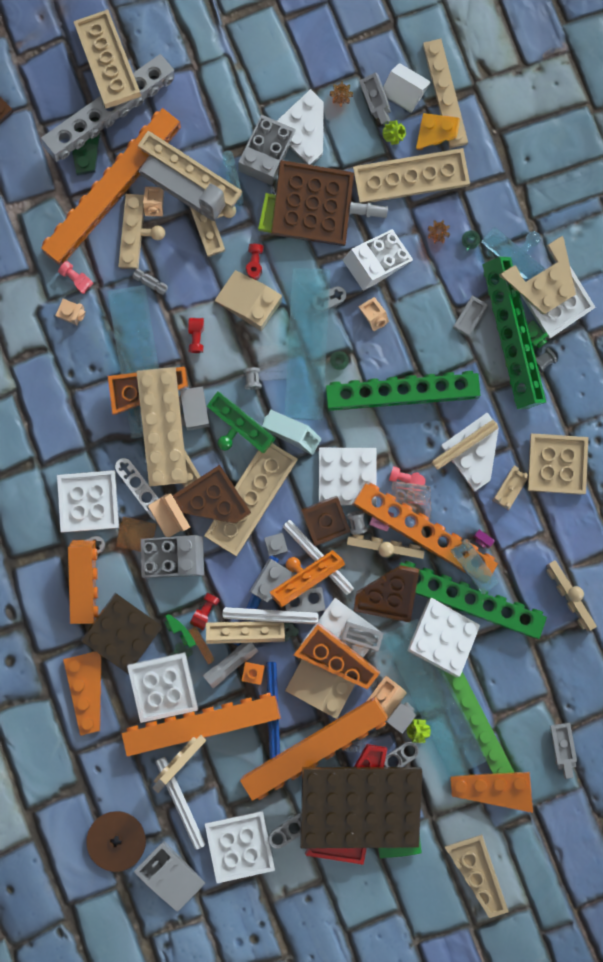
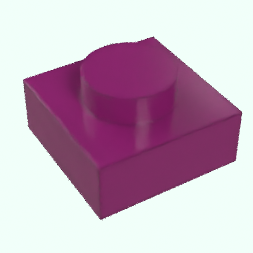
[473,529,495,549]

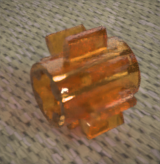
[330,81,353,107]
[427,220,450,244]

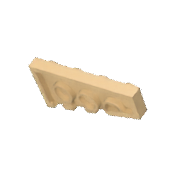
[445,834,509,918]

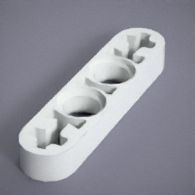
[115,458,159,521]

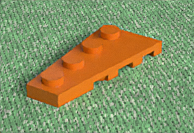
[63,651,102,736]
[450,772,533,813]

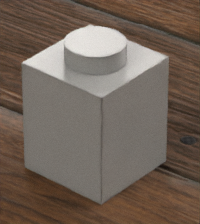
[386,702,416,734]

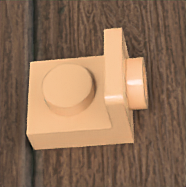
[143,187,164,216]
[358,297,389,331]
[55,299,86,325]

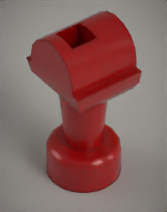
[246,243,264,280]
[188,318,204,353]
[190,593,220,631]

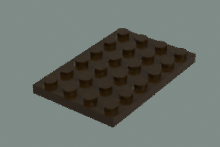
[300,767,422,849]

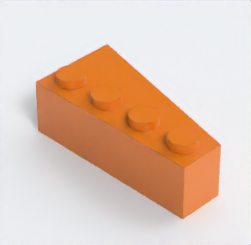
[108,367,188,415]
[68,540,99,624]
[294,623,380,689]

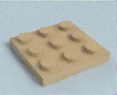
[527,433,588,495]
[153,735,206,793]

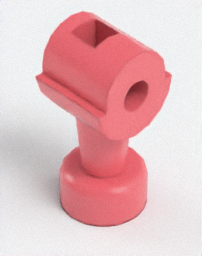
[58,261,94,295]
[389,466,425,490]

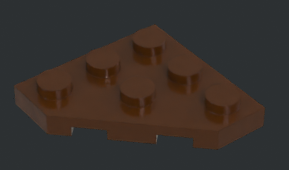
[172,465,252,524]
[354,565,419,623]

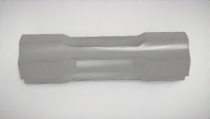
[203,643,259,688]

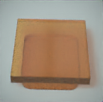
[116,517,157,552]

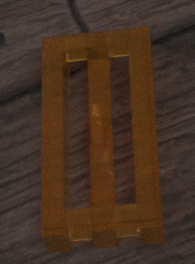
[189,627,215,664]

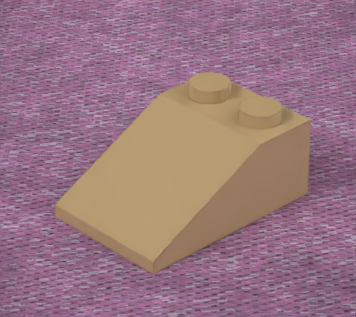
[214,270,282,332]
[285,659,355,719]

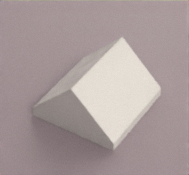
[383,63,431,113]

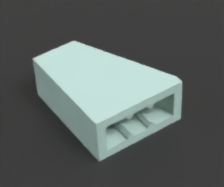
[262,410,321,455]

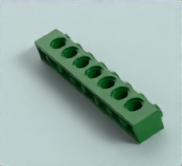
[482,257,547,409]
[326,371,481,411]
[399,561,547,640]

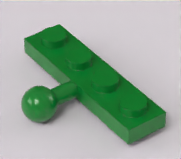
[207,391,276,453]

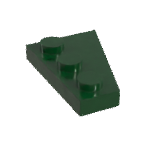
[72,117,101,176]

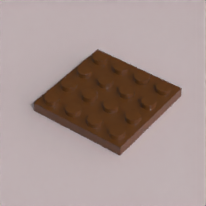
[271,160,354,246]

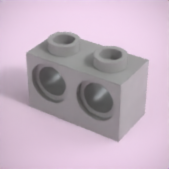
[285,584,326,613]

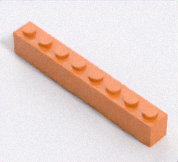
[122,693,281,756]
[240,696,388,801]

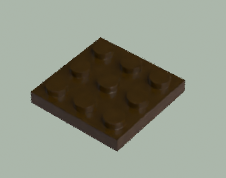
[81,593,163,674]

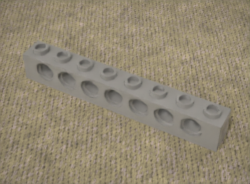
[41,54,174,162]

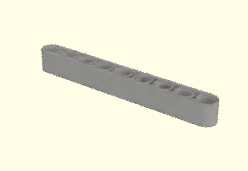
[269,742,418,849]

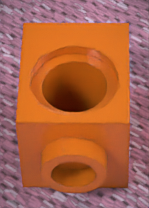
[242,662,265,685]

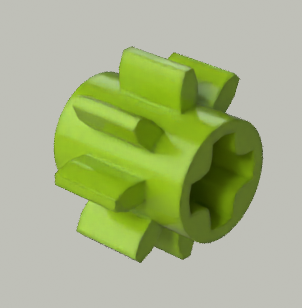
[382,120,406,145]
[407,719,431,743]

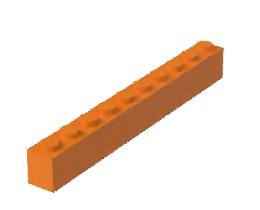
[41,108,181,266]

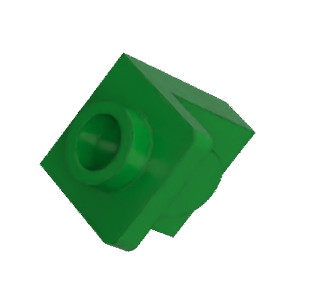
[527,320,549,349]

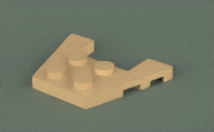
[499,236,576,315]

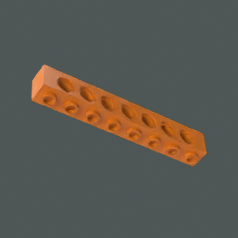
[352,483,498,584]

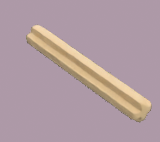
[432,420,498,469]

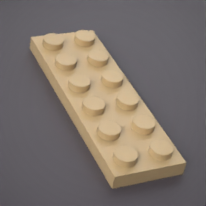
[73,10,141,109]
[353,148,470,204]
[137,367,188,487]
[204,443,298,557]

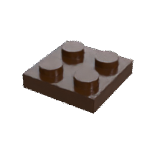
[301,496,351,546]

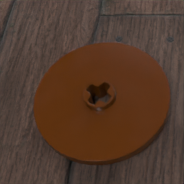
[86,811,146,872]

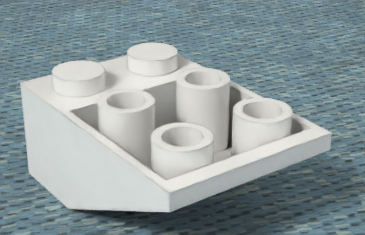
[343,229,413,290]

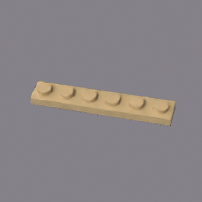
[423,39,468,149]
[138,131,242,208]

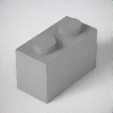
[179,386,210,431]

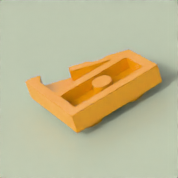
[416,113,460,150]

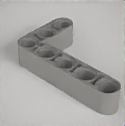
[138,156,225,221]

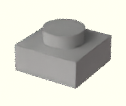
[264,533,288,556]

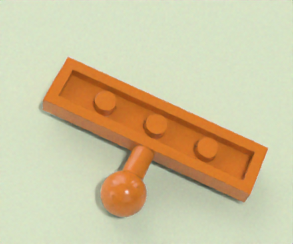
[270,550,345,607]

